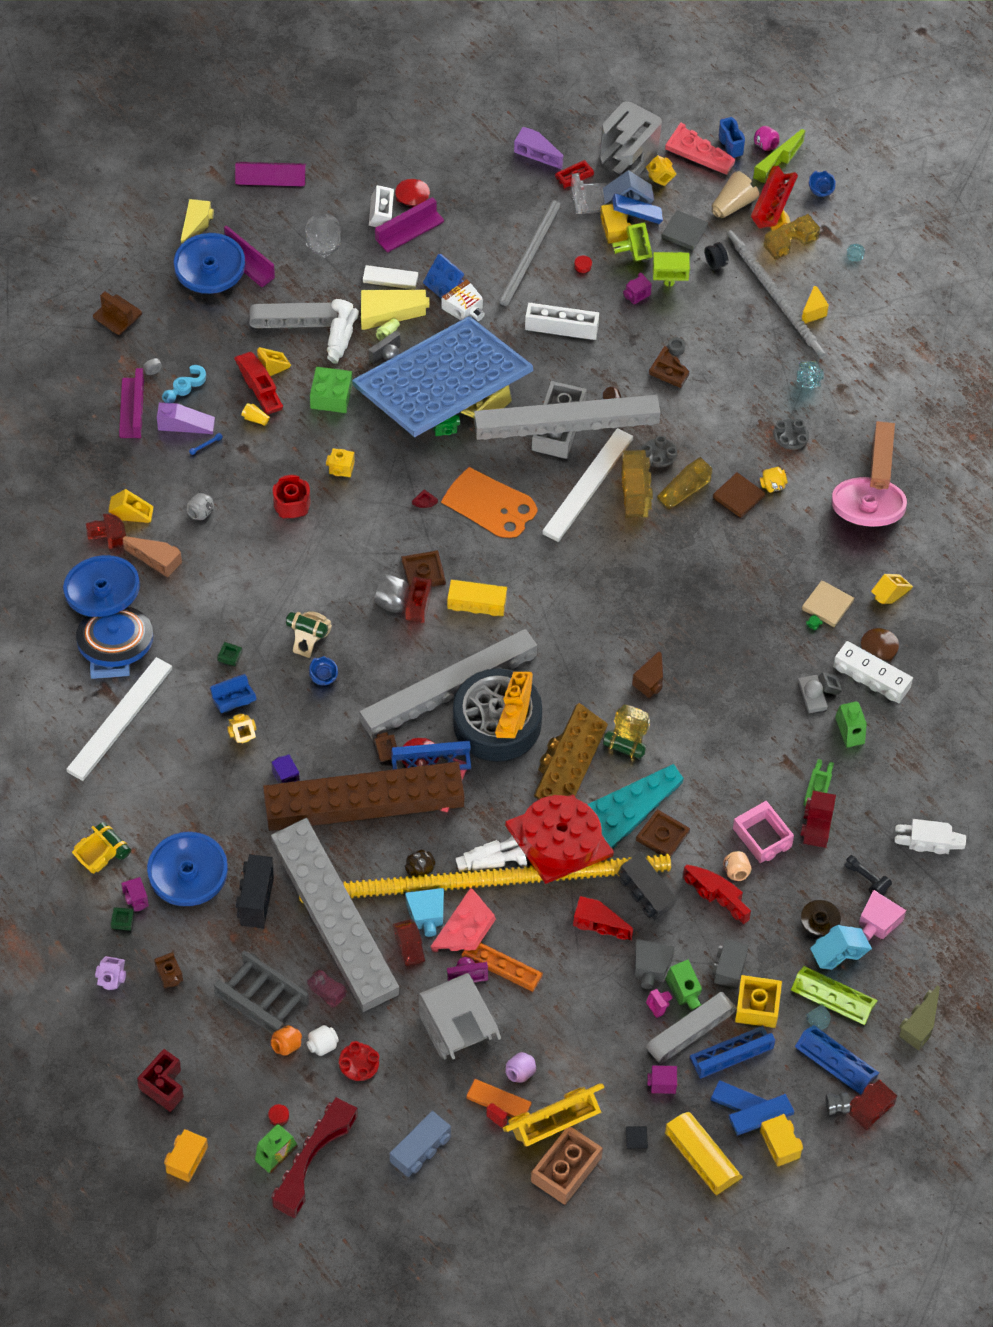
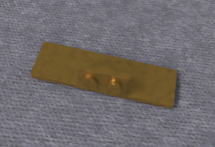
[534,703,608,800]

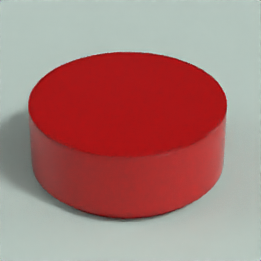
[574,255,592,273]
[268,1104,289,1126]

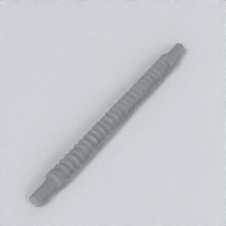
[727,230,826,358]

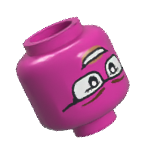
[754,126,779,151]

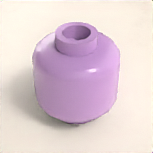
[506,1052,536,1083]

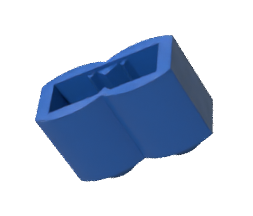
[718,117,745,158]

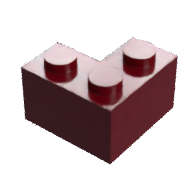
[800,791,836,848]
[137,1049,184,1112]

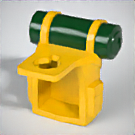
[72,822,131,874]

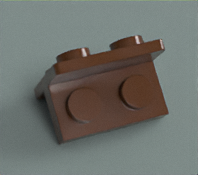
[93,291,142,335]

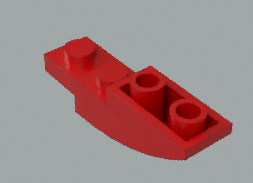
[234,352,283,415]
[683,865,751,924]

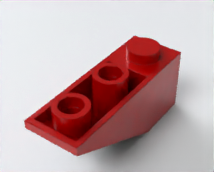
[573,896,633,940]

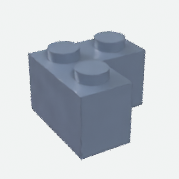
[603,170,654,205]

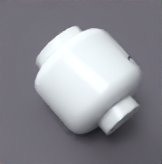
[306,1025,339,1056]

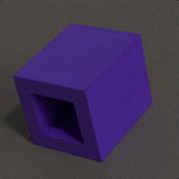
[271,754,300,783]

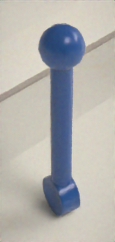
[189,433,223,455]

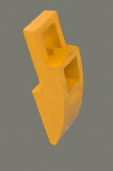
[495,672,533,738]

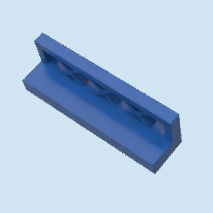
[391,741,471,770]
[795,1025,879,1095]
[689,1026,775,1079]

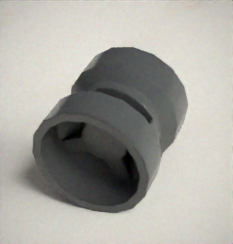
[825,1092,850,1115]

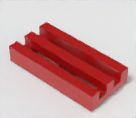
[555,160,594,189]

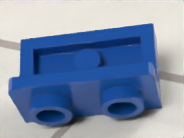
[210,674,257,713]

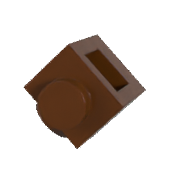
[154,952,183,988]

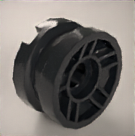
[704,242,729,270]

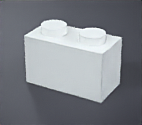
[369,185,394,227]

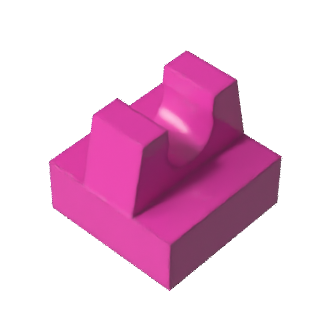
[646,989,672,1018]

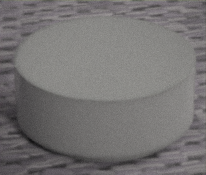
[143,358,162,375]

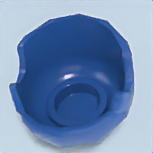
[809,170,836,197]
[309,656,338,686]

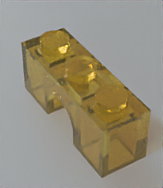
[763,214,820,260]

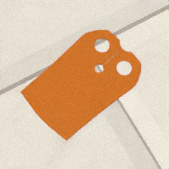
[441,467,538,538]

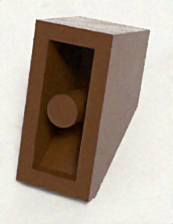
[632,652,663,698]

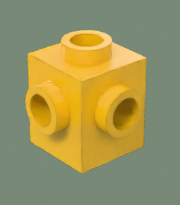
[646,155,677,186]
[326,448,355,477]
[227,714,257,743]

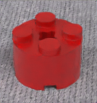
[273,475,311,518]

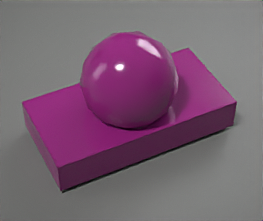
[447,957,488,982]

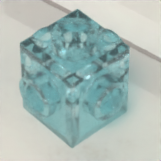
[797,361,824,389]

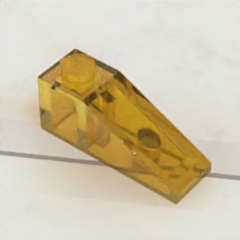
[657,457,713,509]

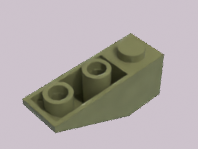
[899,985,940,1051]

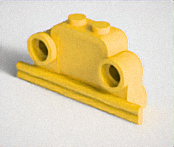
[503,1083,604,1147]

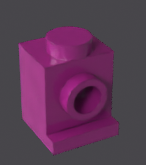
[623,273,652,304]
[121,877,149,911]

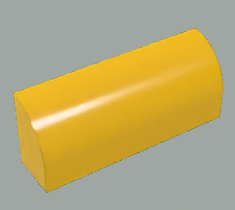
[665,1112,743,1196]

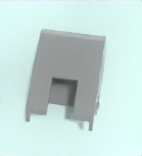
[599,102,662,176]
[419,973,501,1060]

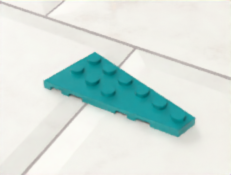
[587,764,684,849]

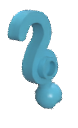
[162,365,206,403]

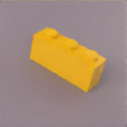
[447,580,507,616]

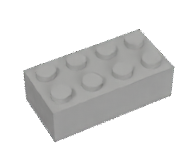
[532,381,587,459]

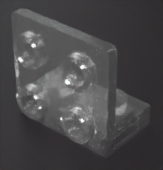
[571,173,606,214]

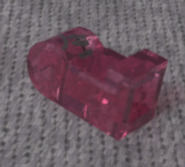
[307,969,346,1008]

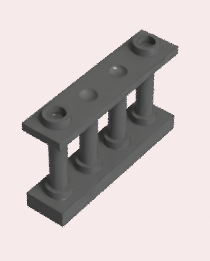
[214,950,309,1034]

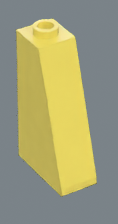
[361,290,429,330]

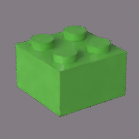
[310,367,353,413]

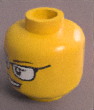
[760,467,788,493]

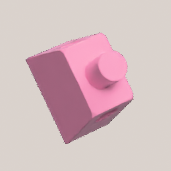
[859,890,906,941]

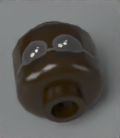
[405,849,436,877]

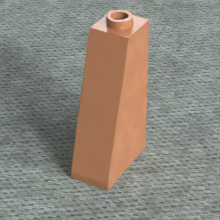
[870,421,895,490]

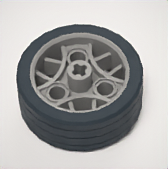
[453,668,542,761]

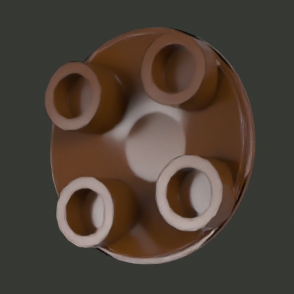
[861,628,899,661]

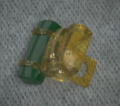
[603,704,650,759]

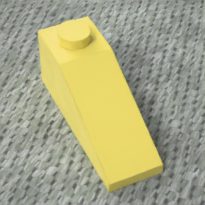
[181,199,214,244]
[461,385,512,418]

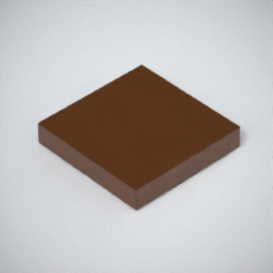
[713,472,765,518]
[401,550,446,591]
[636,809,690,858]

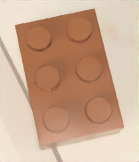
[531,1126,603,1205]

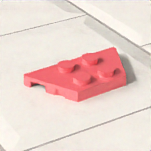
[430,888,496,952]

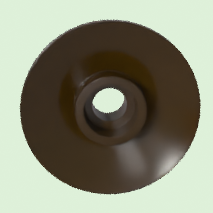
[801,900,841,936]

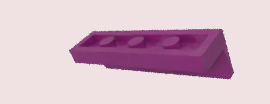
[235,162,306,186]
[375,197,444,252]
[224,225,275,287]
[119,368,144,438]

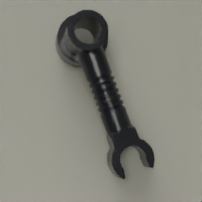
[844,855,892,896]

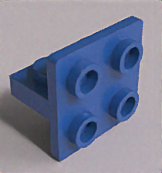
[423,254,464,299]

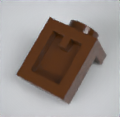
[373,732,397,762]

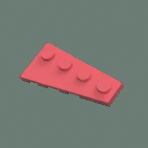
[665,122,735,175]

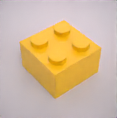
[735,975,782,1028]

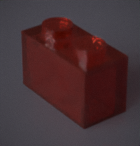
[406,576,432,623]
[849,1079,897,1130]

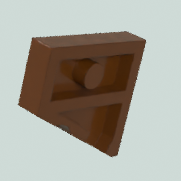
[649,346,690,388]

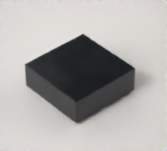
[625,1126,648,1149]

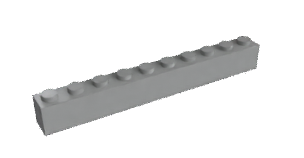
[474,395,661,440]
[360,629,538,738]

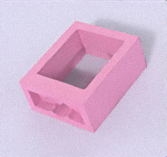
[733,801,794,863]

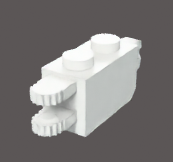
[895,819,966,854]

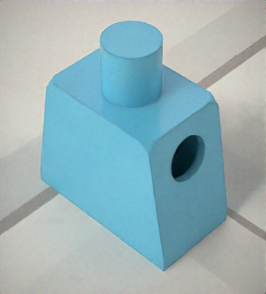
[406,888,444,937]

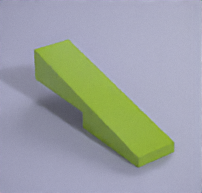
[753,129,806,183]

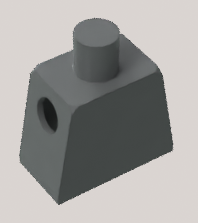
[635,939,675,989]

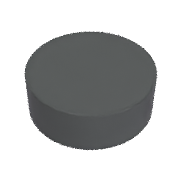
[667,337,686,355]

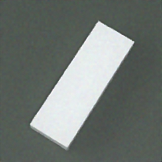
[363,265,418,290]

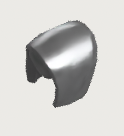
[374,574,409,613]

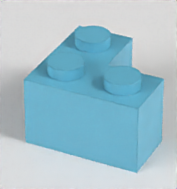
[810,925,872,970]

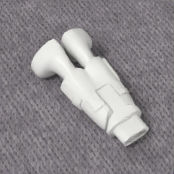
[327,299,359,364]
[455,835,527,872]

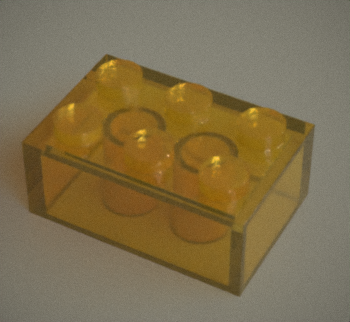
[621,450,653,518]

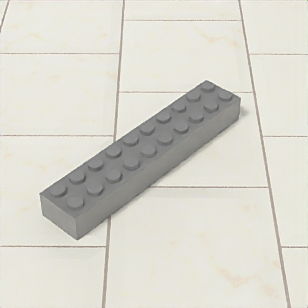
[271,818,399,1012]

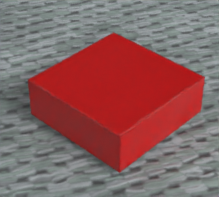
[486,1103,508,1128]

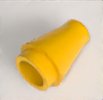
[241,403,270,426]

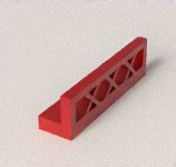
[751,166,798,229]

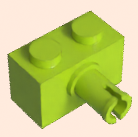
[612,222,653,262]
[653,252,690,286]

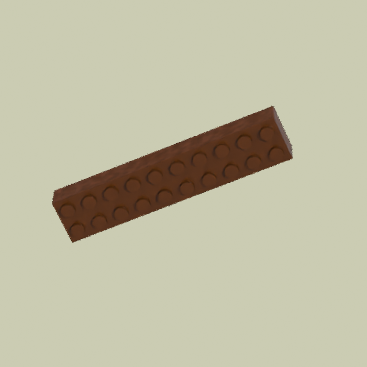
[263,761,464,831]

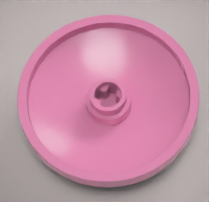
[832,477,907,526]

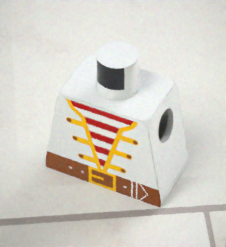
[442,279,485,321]

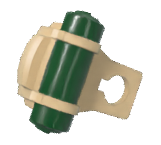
[286,611,332,658]

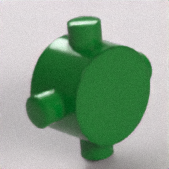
[806,615,823,630]

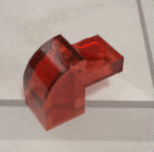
[86,514,126,549]
[393,919,425,967]

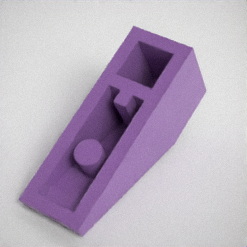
[514,127,563,169]
[157,402,215,434]

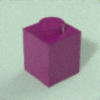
[647,1066,677,1094]

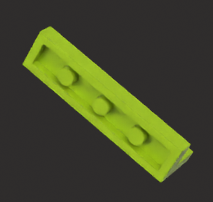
[791,966,878,1025]

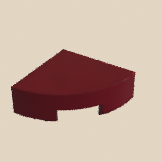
[412,489,438,508]

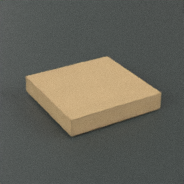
[802,580,854,627]

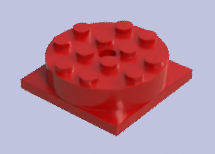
[505,795,614,884]

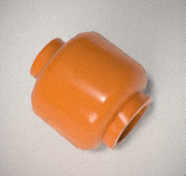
[271,1025,302,1056]

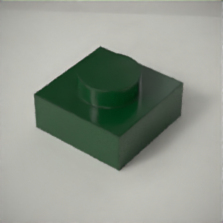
[217,642,242,666]
[111,907,134,931]

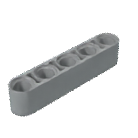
[249,303,337,328]
[646,992,737,1064]

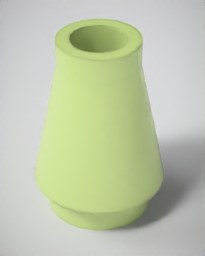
[376,318,400,341]

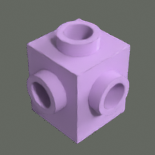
[95,956,126,990]

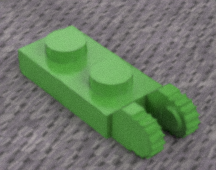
[803,759,834,806]

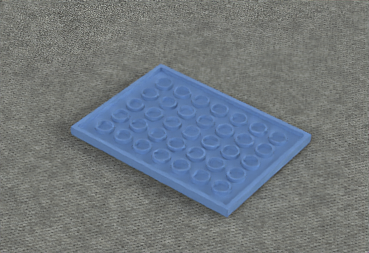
[352,316,533,437]

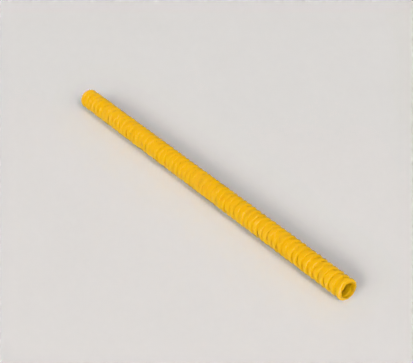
[299,854,671,903]

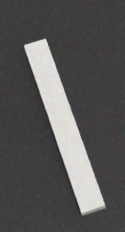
[543,428,633,542]
[67,657,172,781]

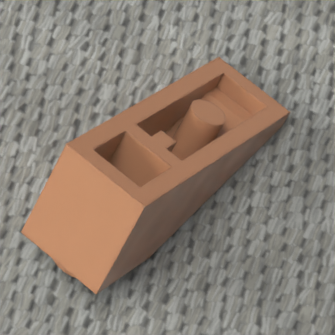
[123,536,182,578]

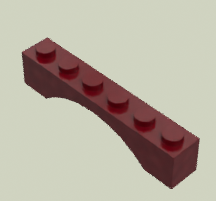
[271,1097,358,1218]

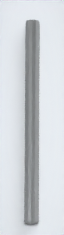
[499,200,560,306]

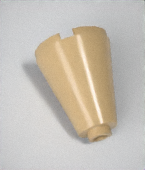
[712,171,759,218]

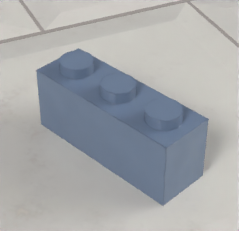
[390,1110,451,1177]

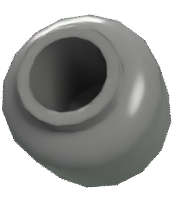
[187,493,214,521]

